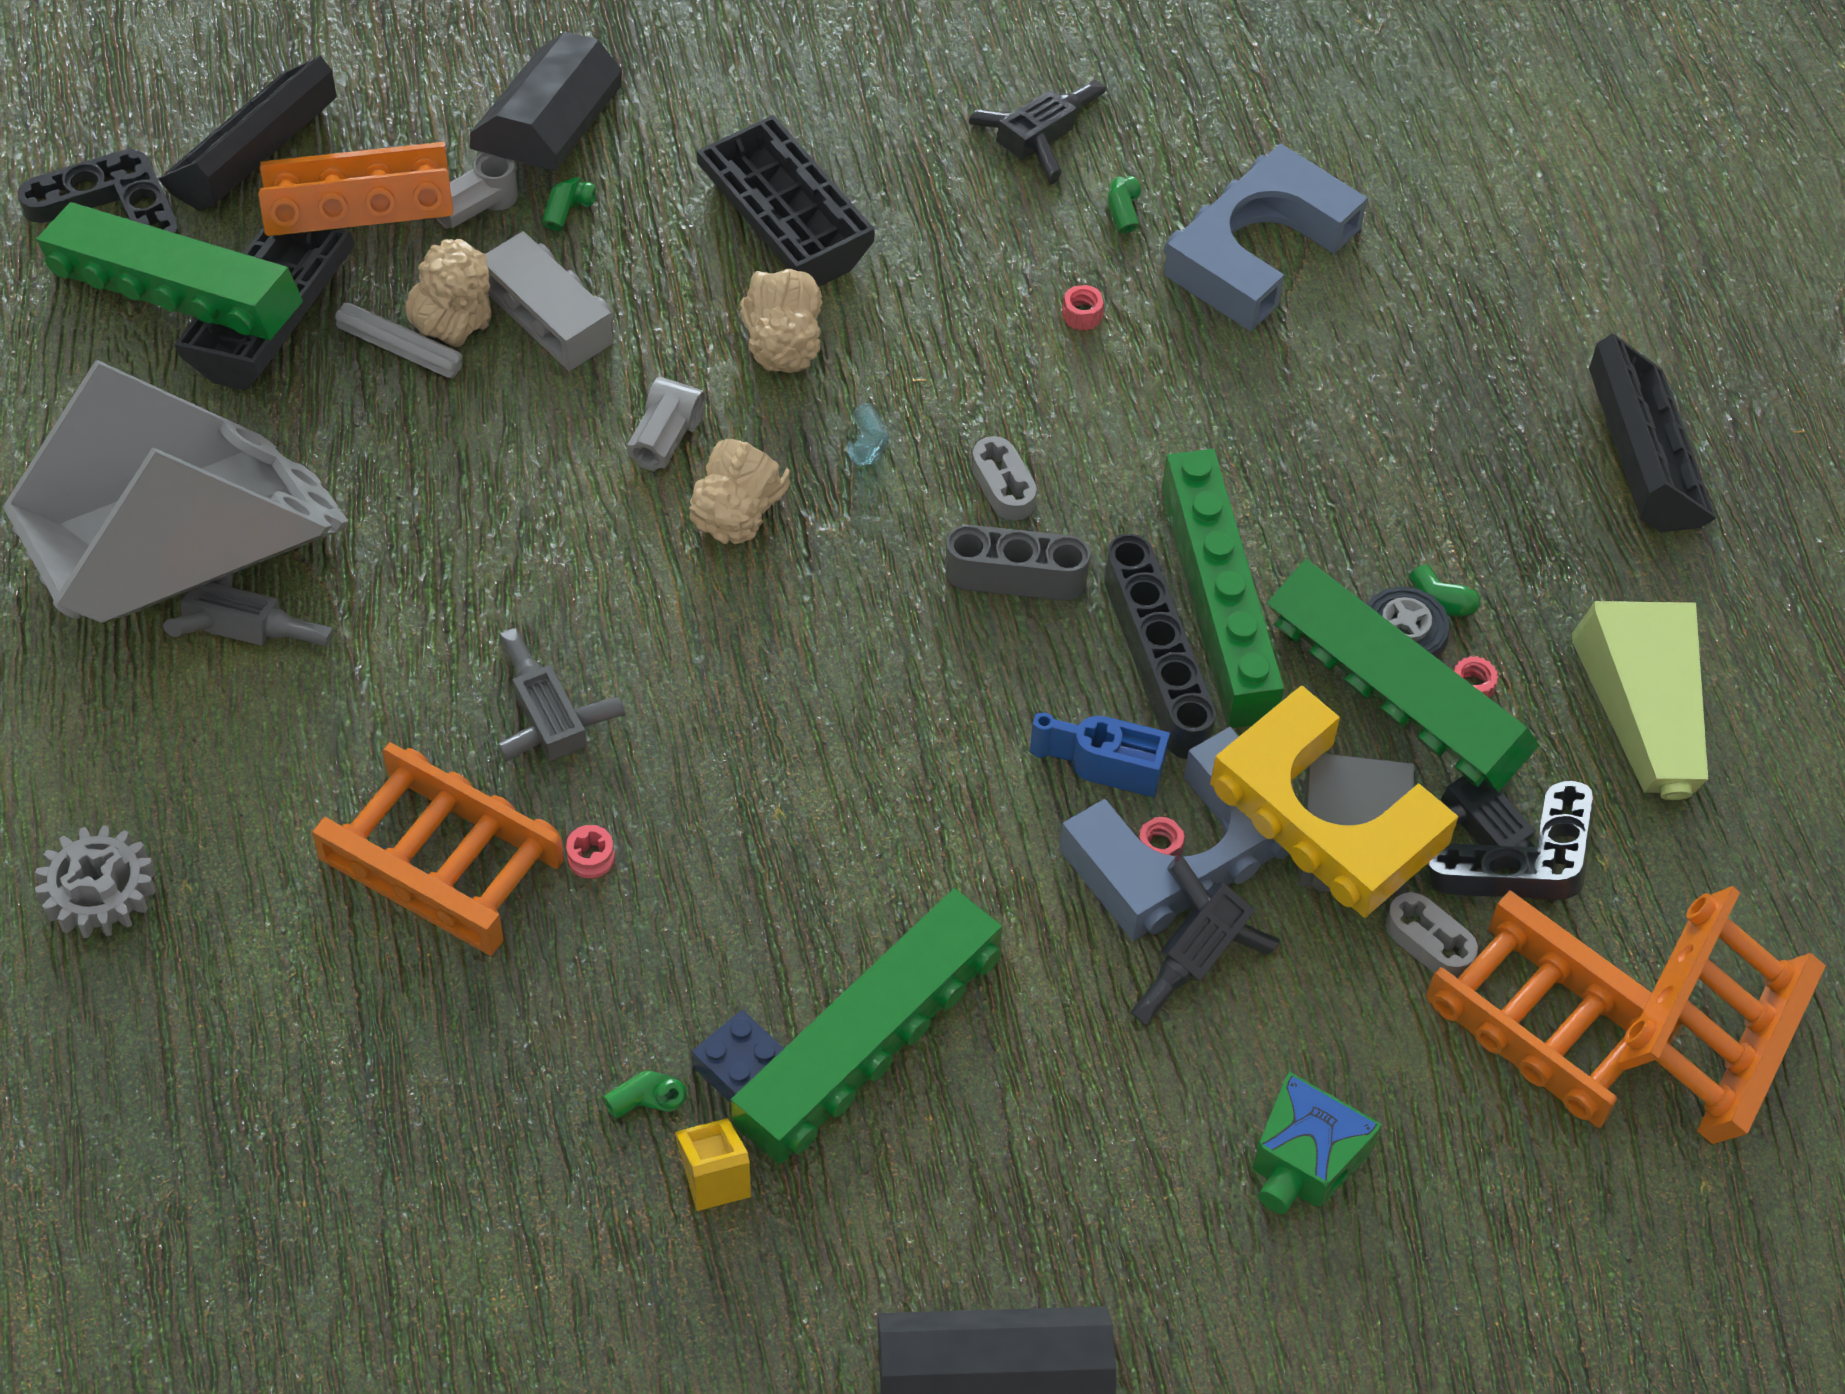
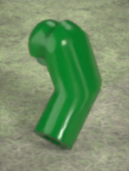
[1108,176,1141,234]
[541,177,597,231]
[1409,564,1480,617]
[602,1070,687,1120]

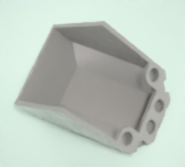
[3,360,349,623]

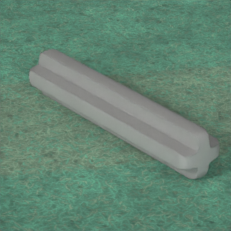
[335,302,463,378]

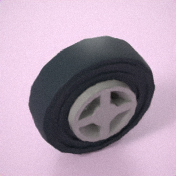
[1367,586,1450,659]

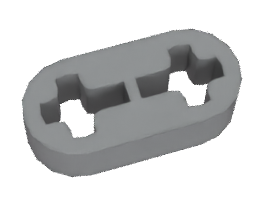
[972,436,1037,521]
[1385,892,1478,978]

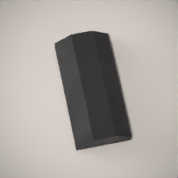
[470,32,622,171]
[158,55,337,211]
[697,115,875,286]
[174,227,355,391]
[1589,333,1717,532]
[878,1306,1116,1394]

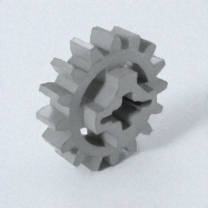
[35,825,156,938]

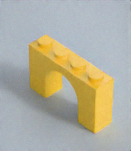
[1210,685,1459,918]

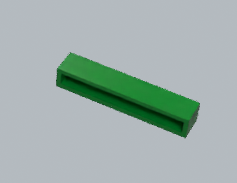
[36,202,303,340]
[1161,448,1284,728]
[1266,558,1540,793]
[731,888,1002,1165]

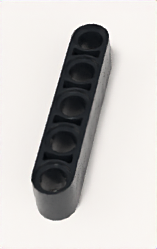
[1104,534,1216,759]

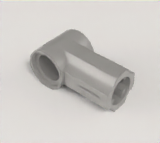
[436,152,518,229]
[627,376,707,472]

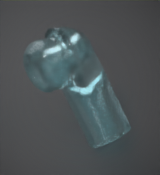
[847,403,890,466]

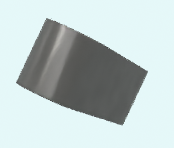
[945,525,1090,600]

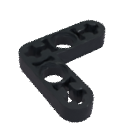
[17,149,180,235]
[1429,781,1594,900]

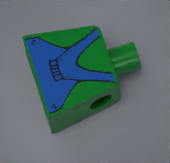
[1252,1072,1382,1214]

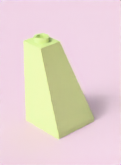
[1572,601,1708,800]

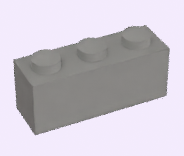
[485,231,614,371]

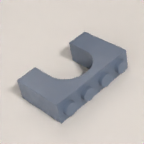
[1163,143,1368,332]
[1059,727,1290,941]

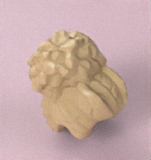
[405,239,491,347]
[740,269,823,373]
[689,439,790,544]

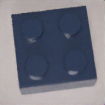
[692,1010,784,1103]

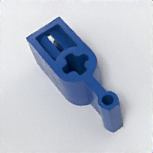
[1030,713,1170,798]

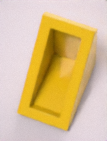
[675,1118,751,1211]

